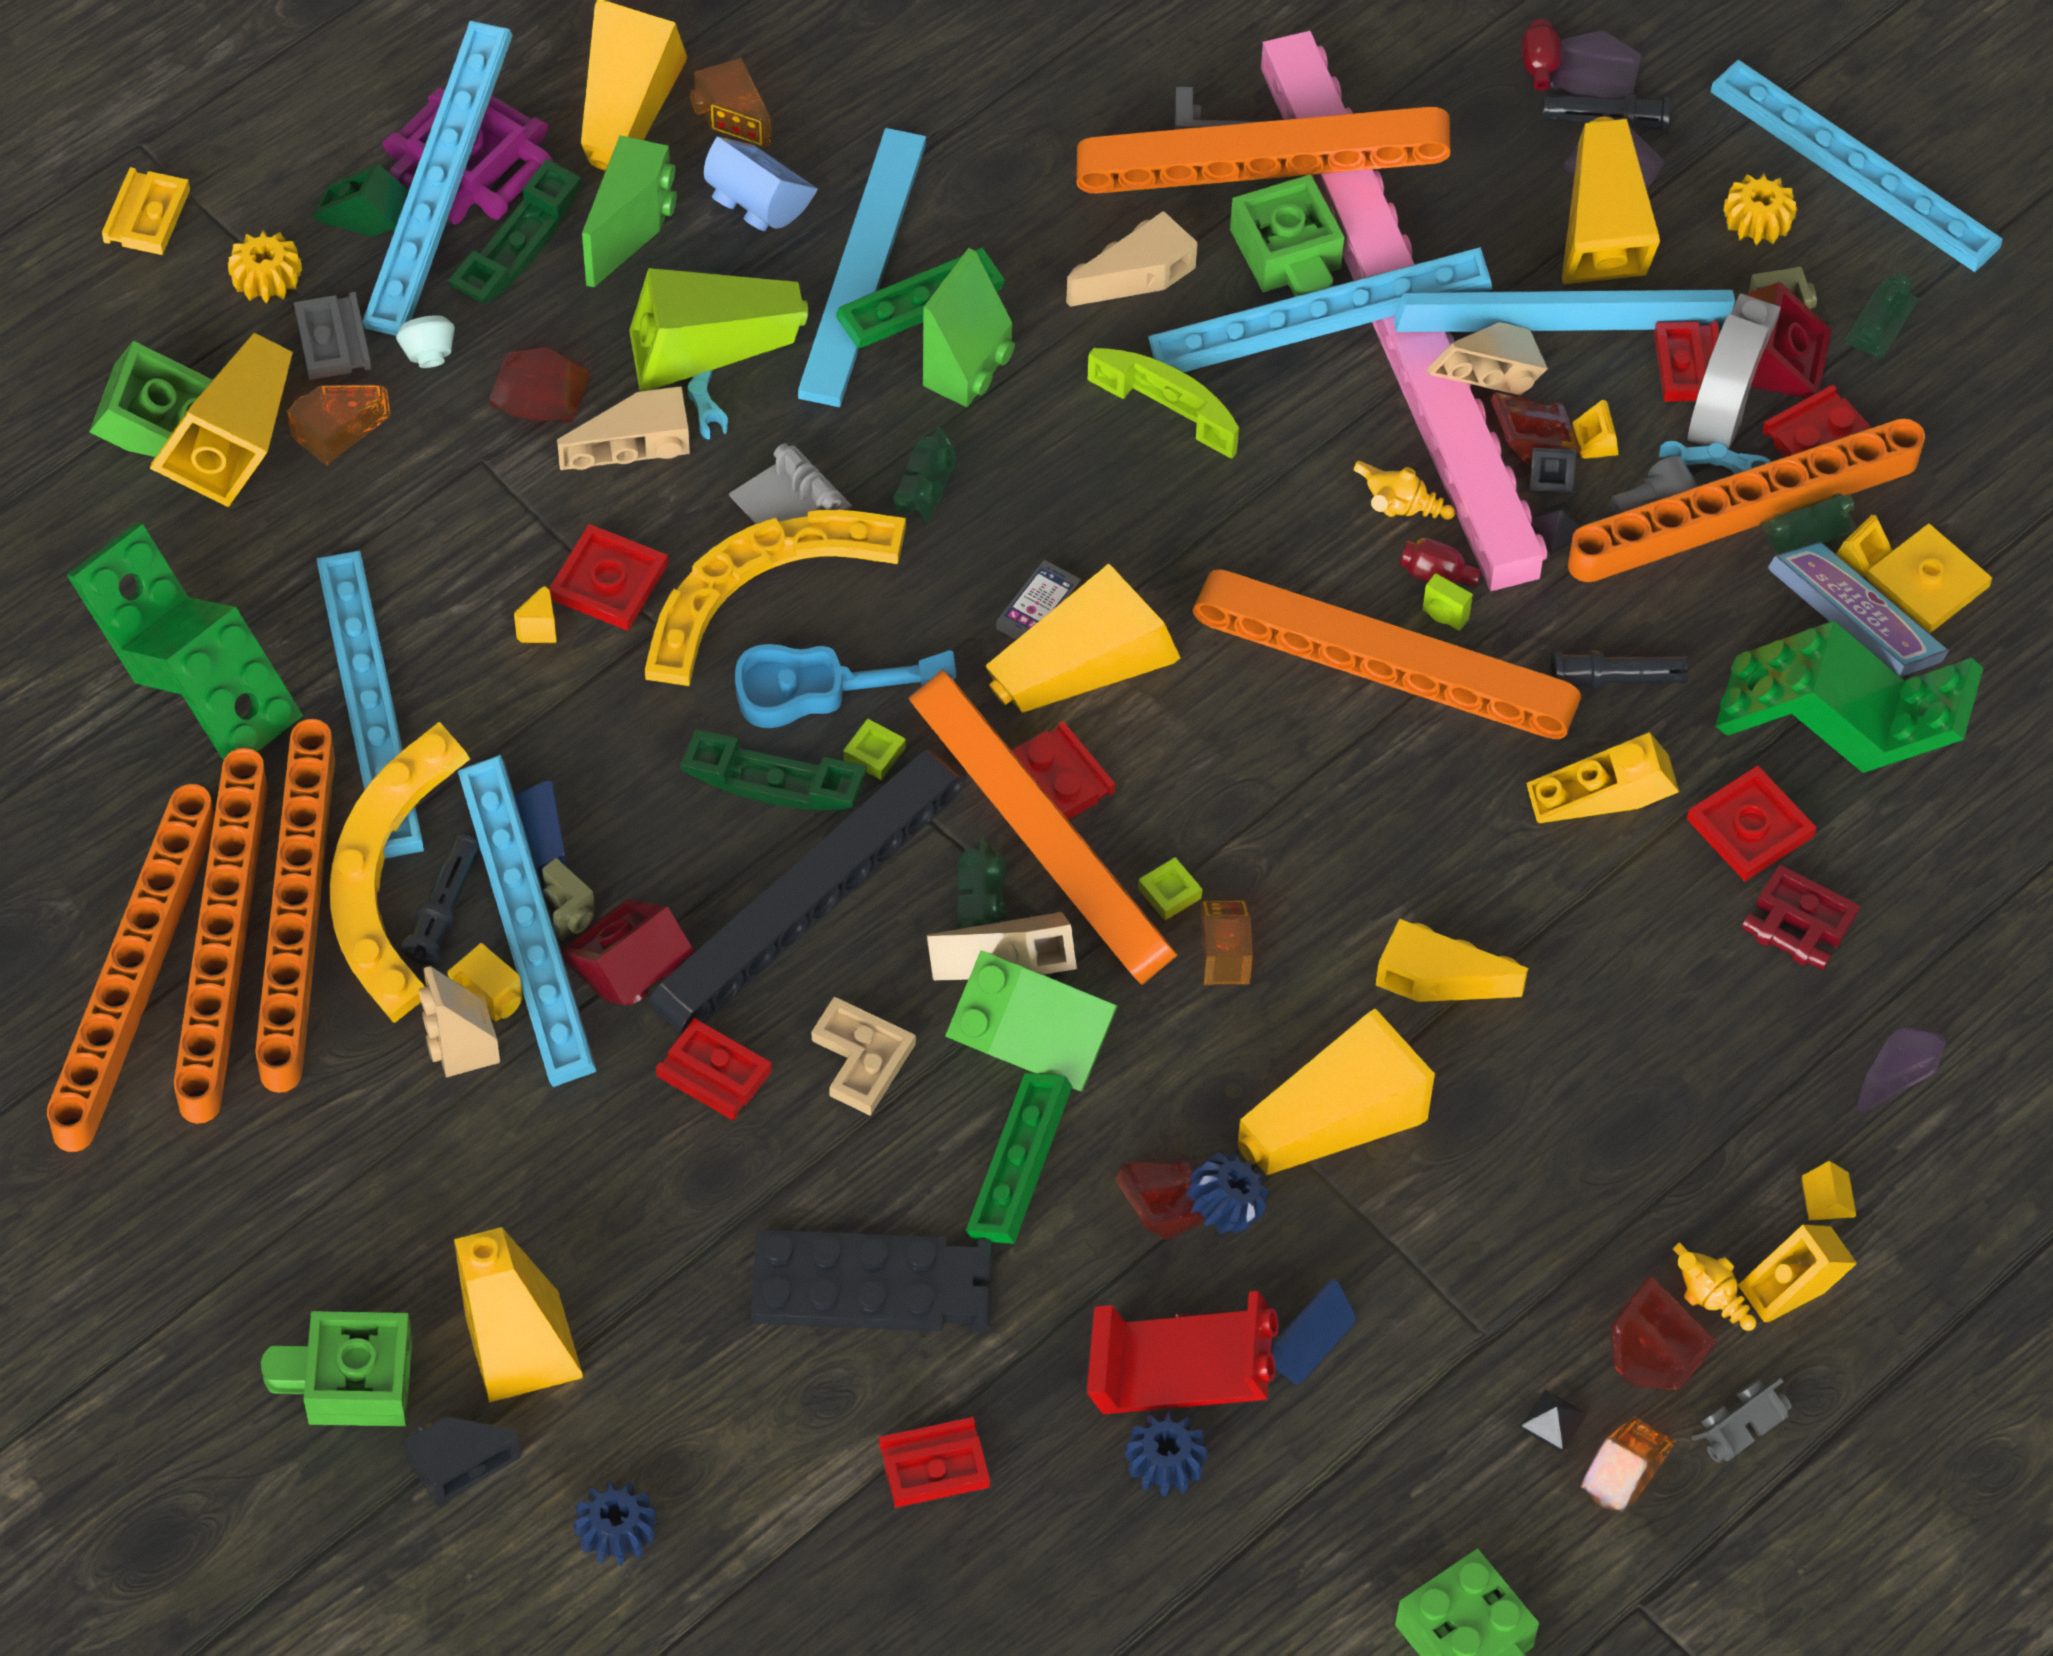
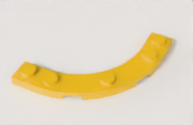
[645,510,906,686]
[330,722,470,1023]

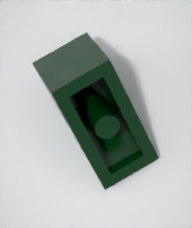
[311,163,409,237]

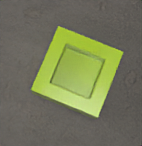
[1422,573,1473,631]
[843,719,906,781]
[1138,857,1202,921]

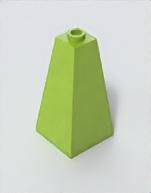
[629,268,808,391]

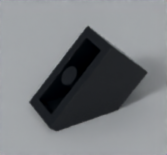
[404,1417,521,1506]

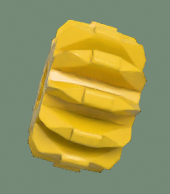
[1723,173,1797,246]
[228,229,302,304]

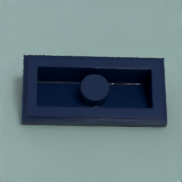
[514,780,566,876]
[1272,1279,1356,1384]

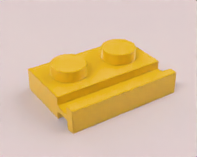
[102,167,190,255]

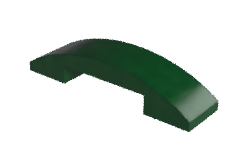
[448,159,582,304]
[681,729,867,810]

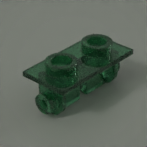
[1844,273,1920,360]
[893,427,958,523]
[1760,493,1857,555]
[957,838,1006,929]

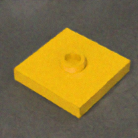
[1866,523,1992,634]

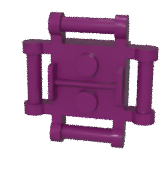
[382,88,553,225]

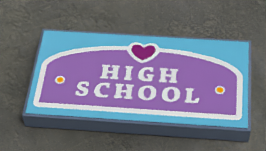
[1768,542,1949,677]

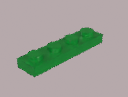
[836,248,1005,349]
[966,1073,1072,1244]

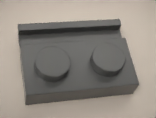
[294,292,371,380]

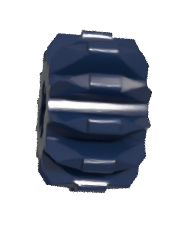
[1185,1152,1270,1235]
[1125,1410,1208,1497]
[573,1479,657,1567]

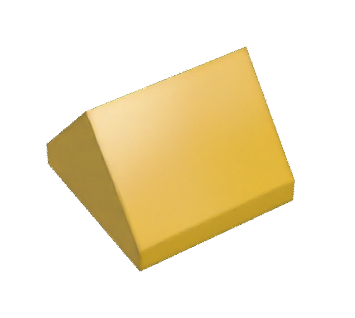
[1572,400,1618,459]
[1836,515,1893,577]
[514,586,556,643]
[1801,1161,1856,1220]

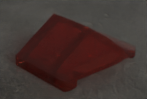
[489,347,589,423]
[1490,393,1581,466]
[1115,1160,1204,1241]
[1611,1277,1717,1390]

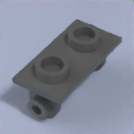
[1691,1378,1792,1463]

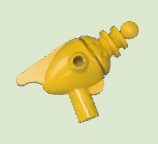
[1354,461,1456,520]
[1673,1242,1756,1331]

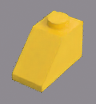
[1738,1225,1857,1322]

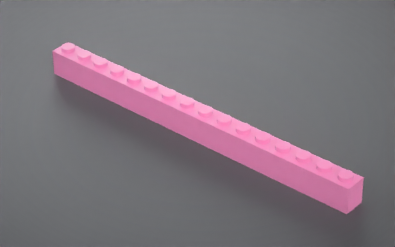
[1261,31,1547,591]

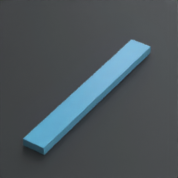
[362,21,513,336]
[1711,60,2003,272]
[798,128,926,407]
[1148,247,1492,372]
[1394,290,1736,332]
[316,550,424,859]
[458,755,597,1087]

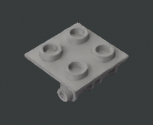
[729,443,852,524]

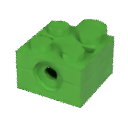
[1230,174,1344,297]
[261,1311,413,1426]
[1395,1548,1539,1656]

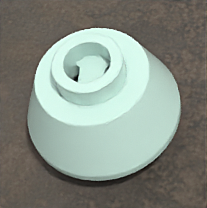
[396,316,455,368]

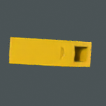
[1526,732,1679,823]
[1376,919,1528,1002]

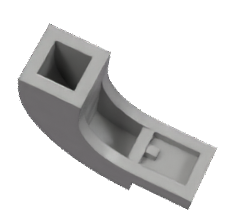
[1687,293,1781,450]

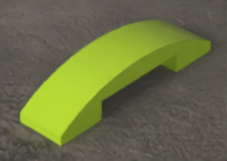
[1087,348,1239,459]

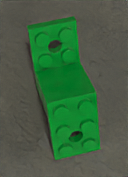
[66,523,303,761]
[1715,621,1983,773]

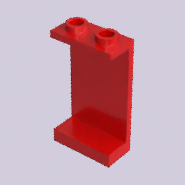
[1087,1291,1278,1415]

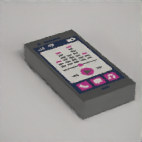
[996,560,1081,640]

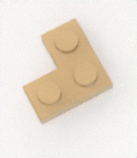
[811,997,916,1116]

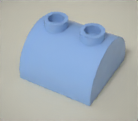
[704,136,818,231]

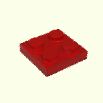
[549,524,668,631]
[1687,766,1817,882]

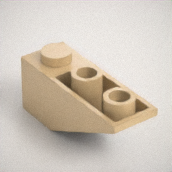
[1066,211,1197,306]
[1426,322,1548,395]
[557,387,690,470]
[926,912,1077,981]
[419,966,500,1077]

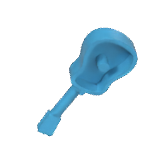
[735,644,956,728]

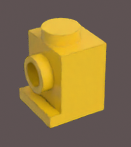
[448,943,523,1022]

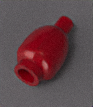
[1521,20,1562,91]
[1399,538,1481,586]

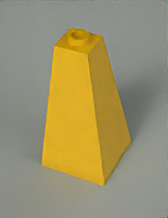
[581,0,687,171]
[1562,117,1660,285]
[150,333,293,507]
[986,564,1180,713]
[1238,1008,1435,1175]
[454,1227,583,1403]

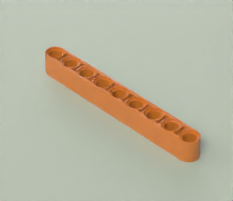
[1077,107,1451,194]
[1568,419,1925,582]
[1193,569,1581,739]
[909,669,1177,985]
[255,719,335,1093]
[174,748,268,1124]
[47,784,215,1152]

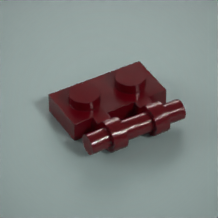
[1742,864,1861,971]

